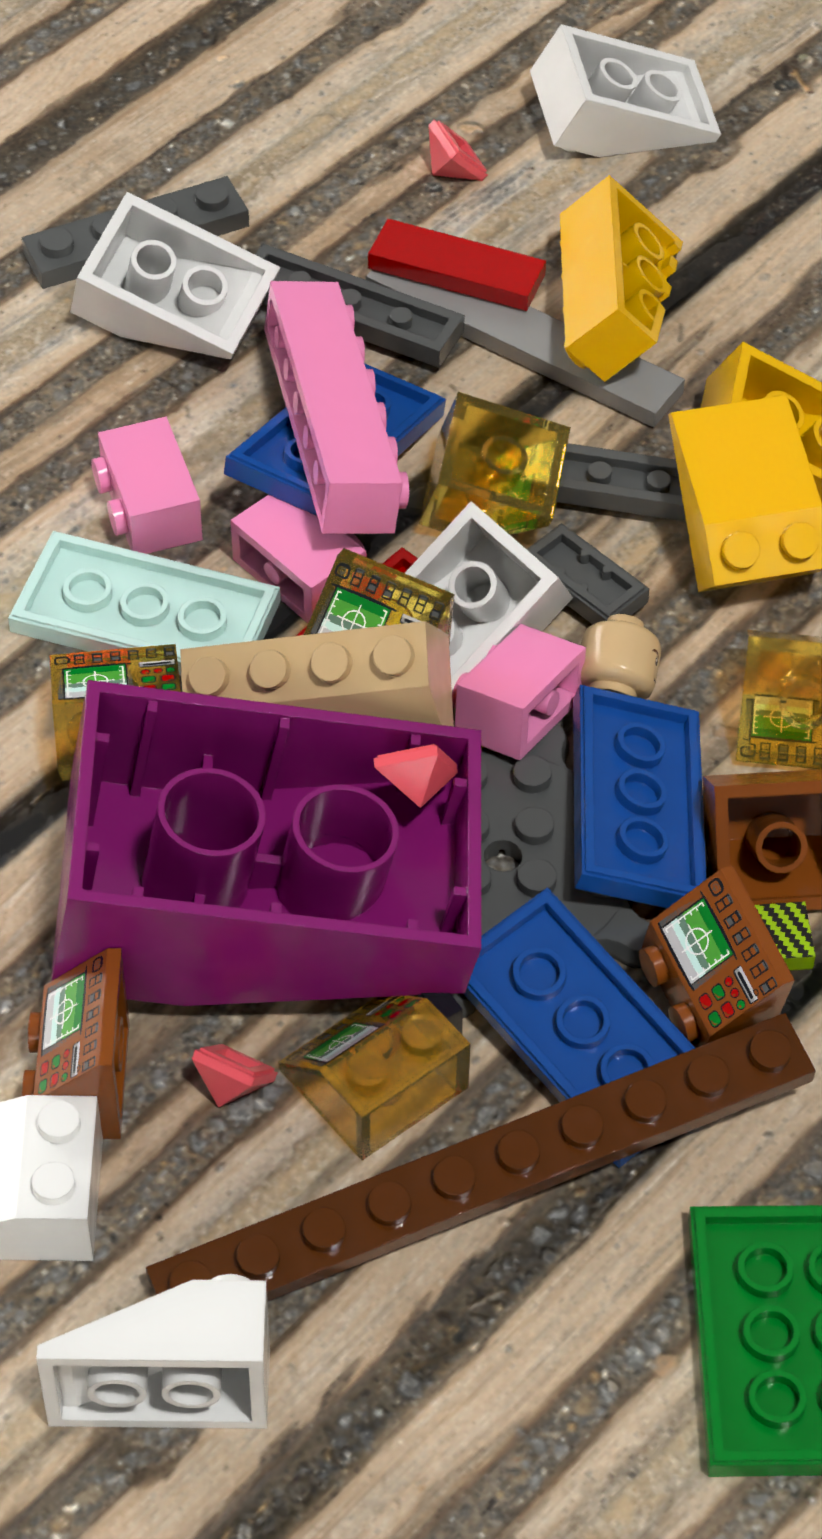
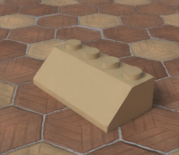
[180,621,454,727]

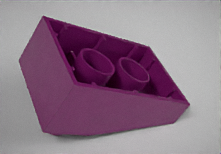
[51,680,481,1006]

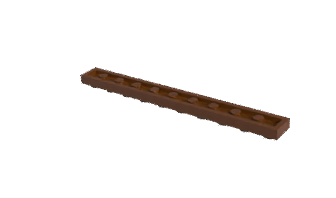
[145,1013,816,1301]

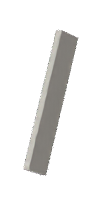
[366,270,685,428]

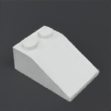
[530,24,721,157]
[70,192,280,360]
[379,501,573,692]
[0,1095,103,1261]
[36,1274,270,1429]

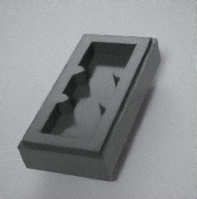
[527,523,650,624]

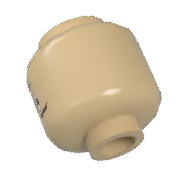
[581,614,661,699]

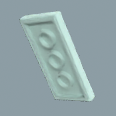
[8,531,281,675]

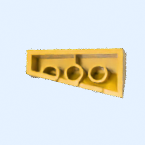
[560,175,683,382]

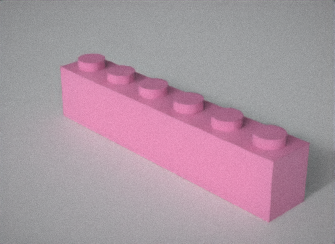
[264,281,409,534]

